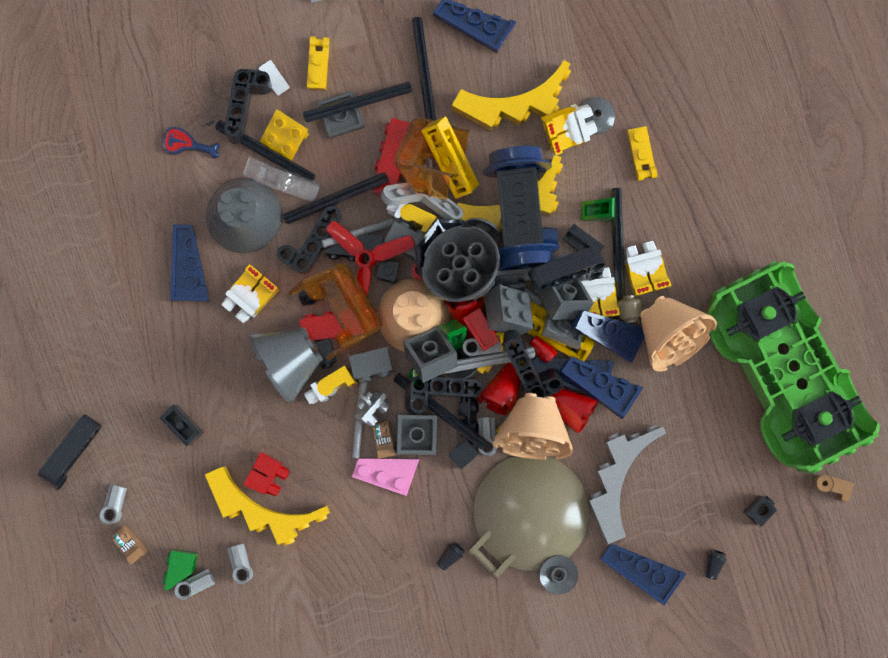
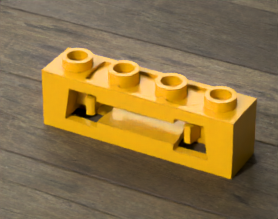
[421,116,479,199]
[527,301,595,362]

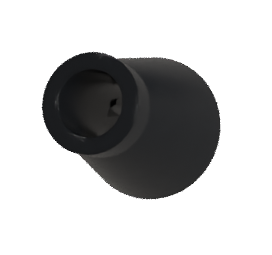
[437,541,465,571]
[706,549,727,580]

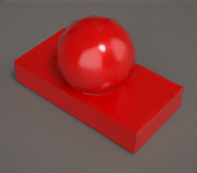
[462,308,501,352]

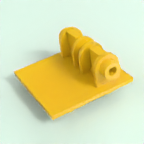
[260,109,309,161]

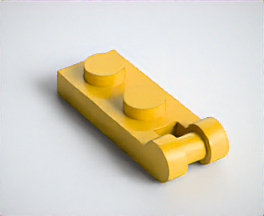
[307,36,330,91]
[627,126,657,181]

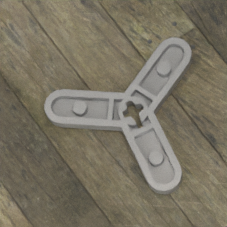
[381,153,464,220]

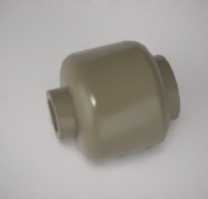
[617,294,643,323]

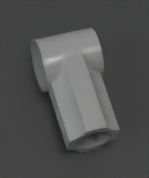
[463,335,502,357]
[478,417,498,456]
[99,484,127,524]
[227,544,253,584]
[174,569,216,600]

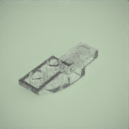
[243,157,320,202]

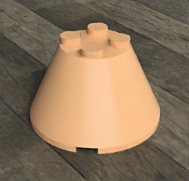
[377,278,453,352]
[640,296,717,371]
[493,393,573,460]

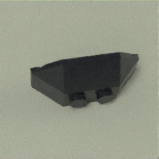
[414,219,468,281]

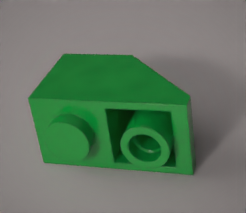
[162,549,198,590]

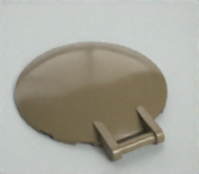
[467,456,589,580]

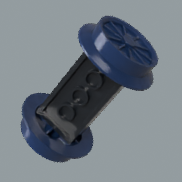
[482,146,560,271]

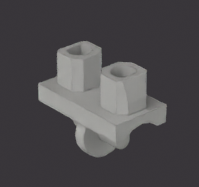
[354,392,390,427]

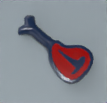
[163,127,220,159]

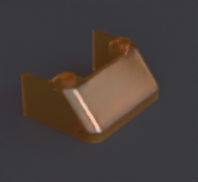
[394,118,469,200]
[288,263,382,360]

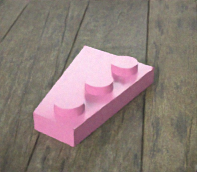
[352,458,419,496]

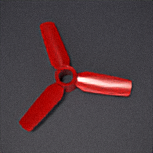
[326,221,415,310]

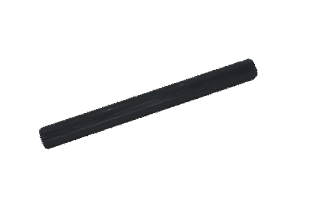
[412,17,436,125]
[303,82,412,123]
[215,120,316,183]
[283,172,389,224]
[611,188,626,300]
[393,373,488,449]

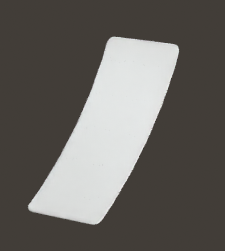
[259,60,290,96]

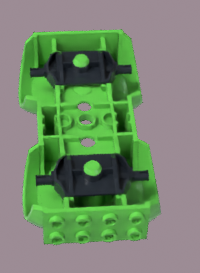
[707,260,880,474]

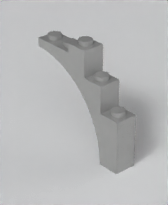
[588,425,666,544]

